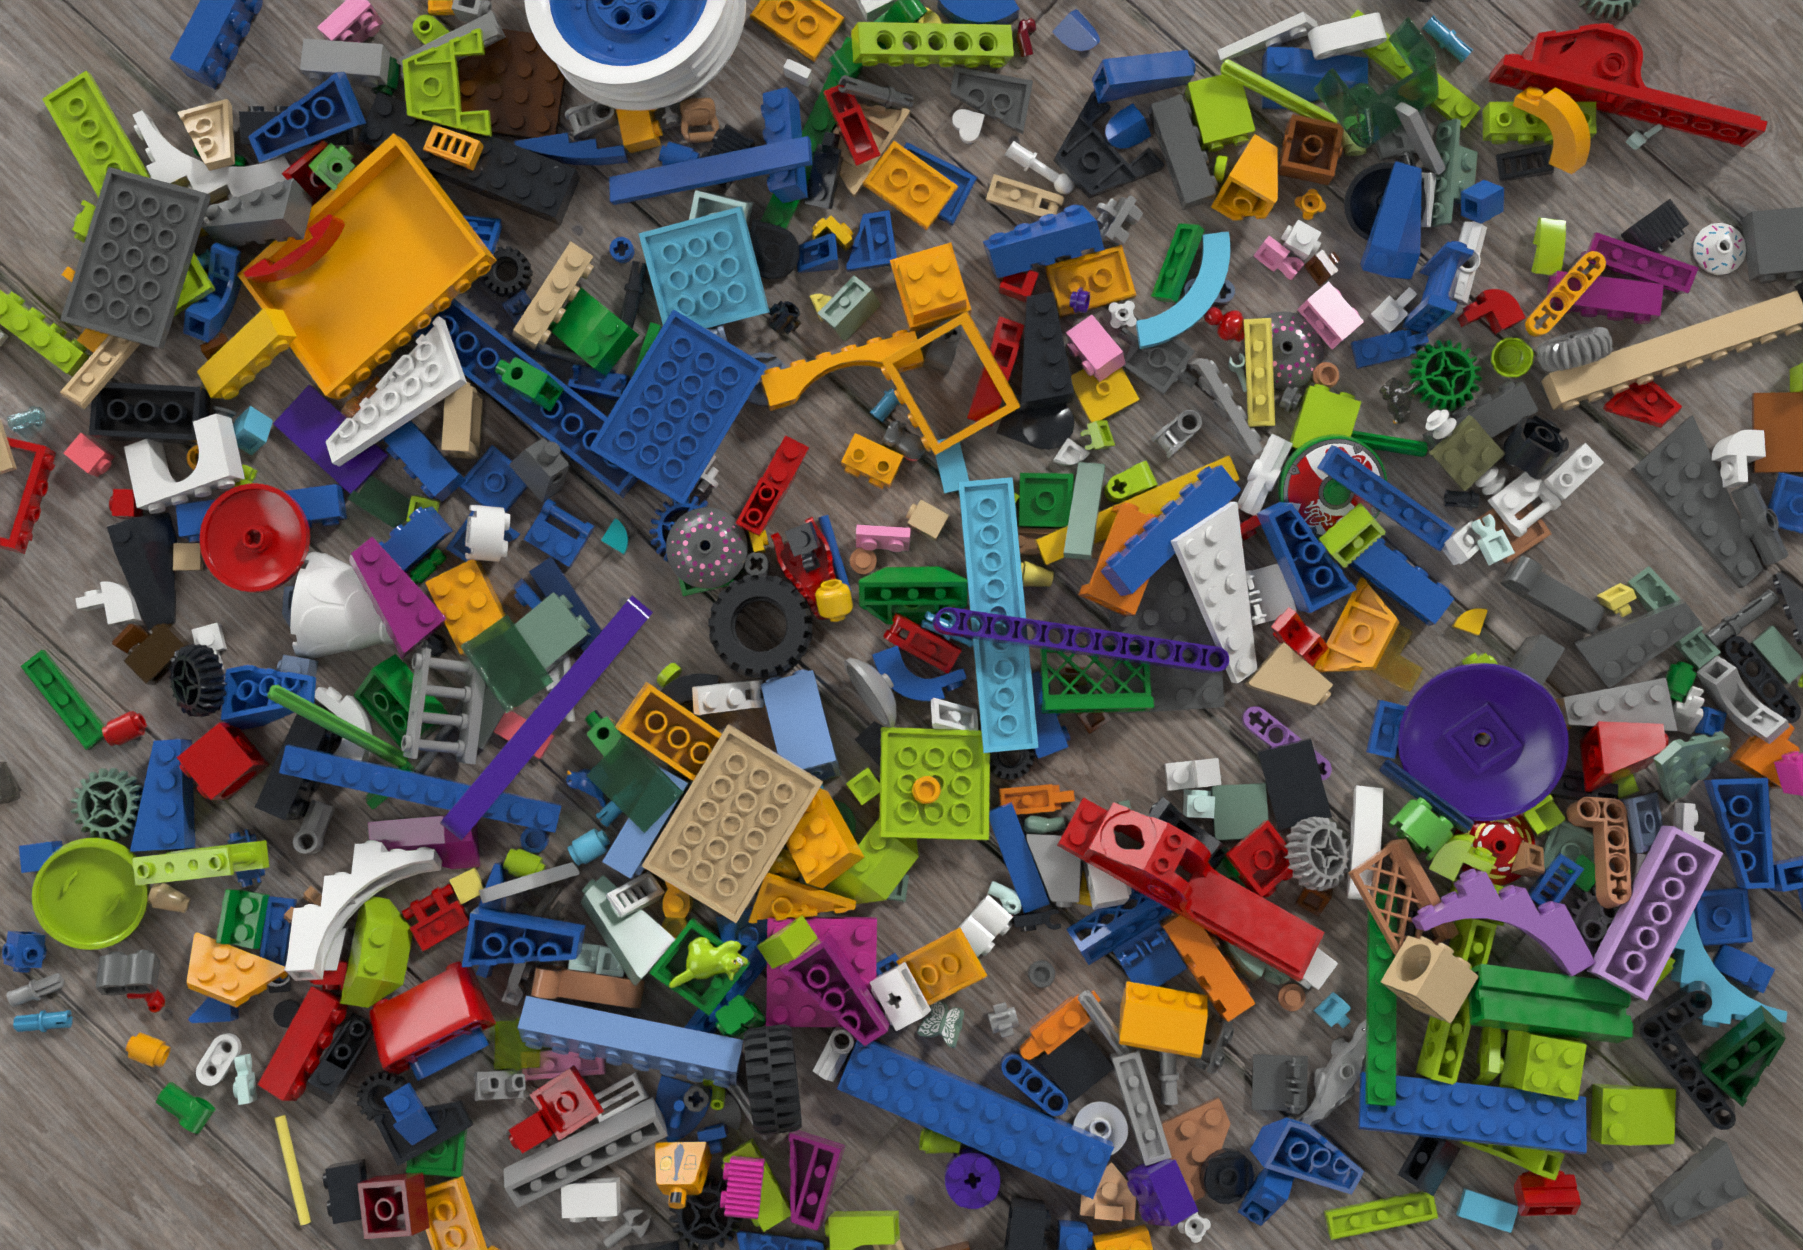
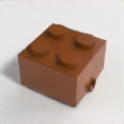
[1278,114,1345,185]

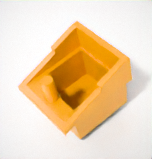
[890,242,971,332]

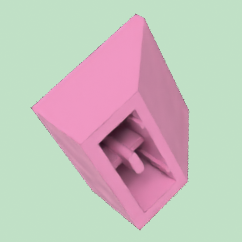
[317,0,383,43]

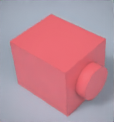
[63,433,115,477]

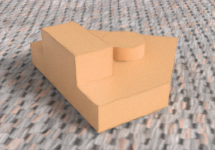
[1079,1161,1136,1221]

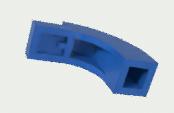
[937,0,1020,25]
[183,242,242,342]
[872,646,967,702]

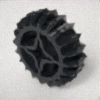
[168,644,227,717]
[669,1175,743,1250]

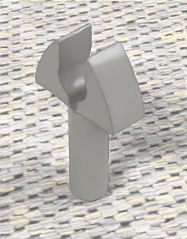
[603,1207,651,1248]

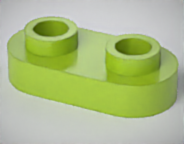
[413,15,450,45]

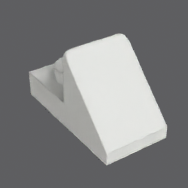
[1442,520,1482,565]
[931,698,978,730]
[1164,758,1221,791]

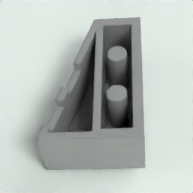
[300,39,390,87]

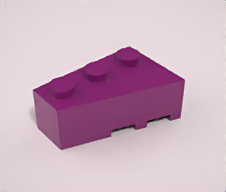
[789,1130,846,1231]

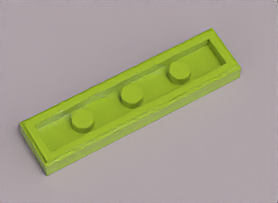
[1324,1191,1438,1240]

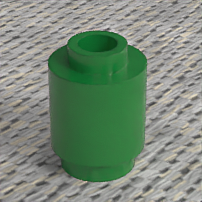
[1665,661,1697,702]

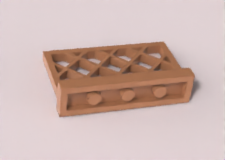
[1348,838,1459,956]

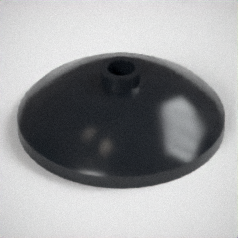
[1344,162,1426,241]

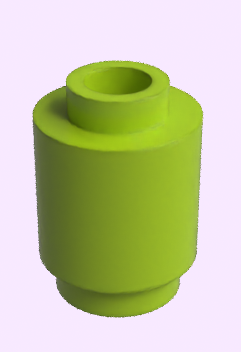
[503,848,546,878]

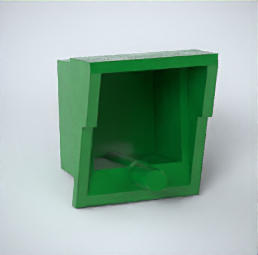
[649,918,750,1016]

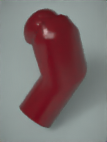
[1016,18,1036,57]

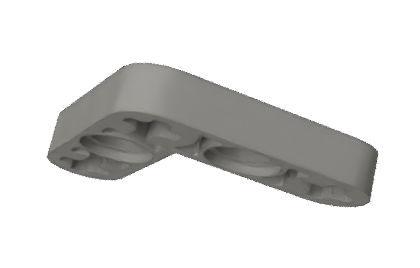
[479,862,580,903]

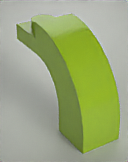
[1460,1141,1565,1180]

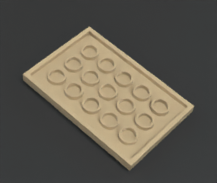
[642,724,823,923]

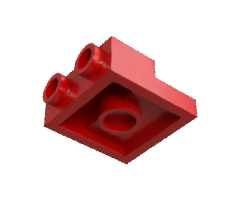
[1225,820,1294,898]

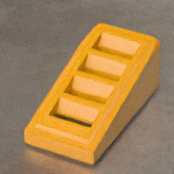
[423,125,484,171]

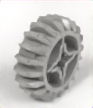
[1537,327,1613,372]
[1284,816,1350,891]

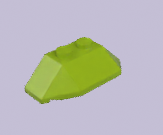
[827,819,919,904]
[340,896,413,1008]

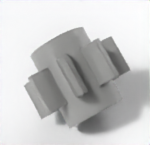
[988,1002,1019,1038]

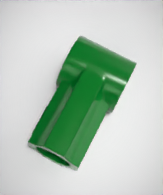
[155,1082,216,1134]

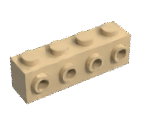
[512,241,594,351]

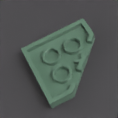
[1654,731,1732,803]

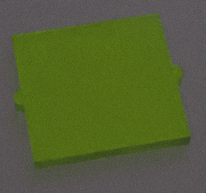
[494,1018,541,1072]

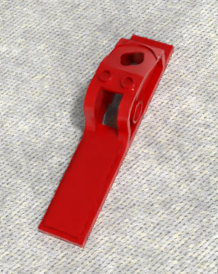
[1488,23,1768,147]
[1057,797,1325,982]

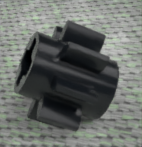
[768,301,801,335]

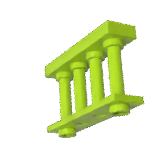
[132,840,269,886]

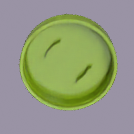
[32,838,151,950]

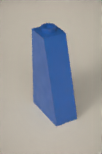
[1092,50,1196,104]

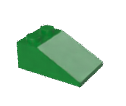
[549,287,639,376]

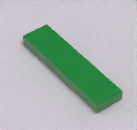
[20,650,105,750]

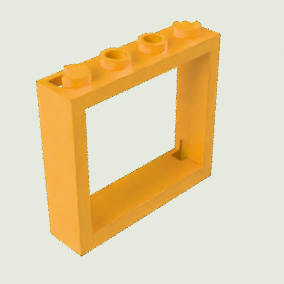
[880,311,1021,455]

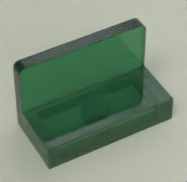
[348,476,410,528]

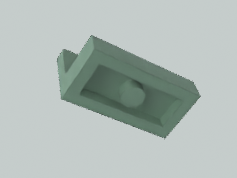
[817,275,881,342]

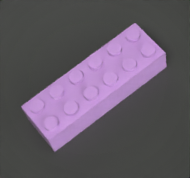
[1587,826,1723,1001]

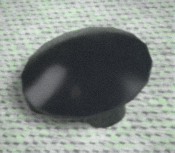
[1021,404,1075,450]

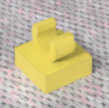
[1597,583,1636,617]

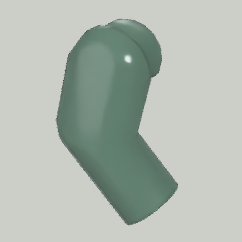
[1023,815,1065,834]

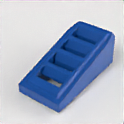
[1528,853,1584,905]

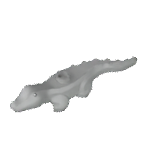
[1294,1020,1366,1126]

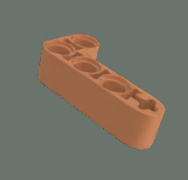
[1566,797,1632,909]
[531,964,645,1008]

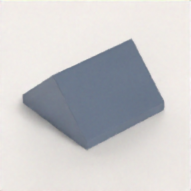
[1615,792,1663,853]

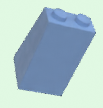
[761,670,841,781]

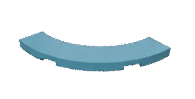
[1136,231,1230,349]

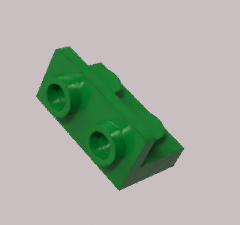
[216,889,269,949]

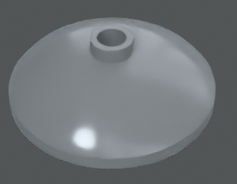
[844,658,896,728]

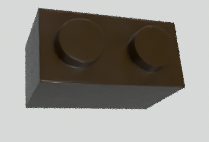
[124,623,191,685]

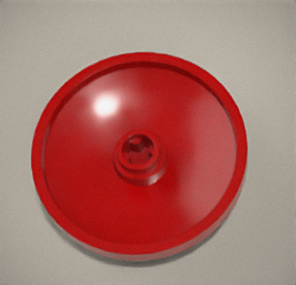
[200,483,310,593]

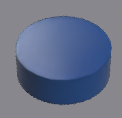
[520,827,549,853]

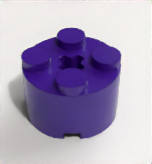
[944,1147,1000,1209]

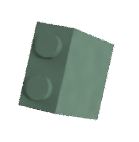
[503,592,591,677]

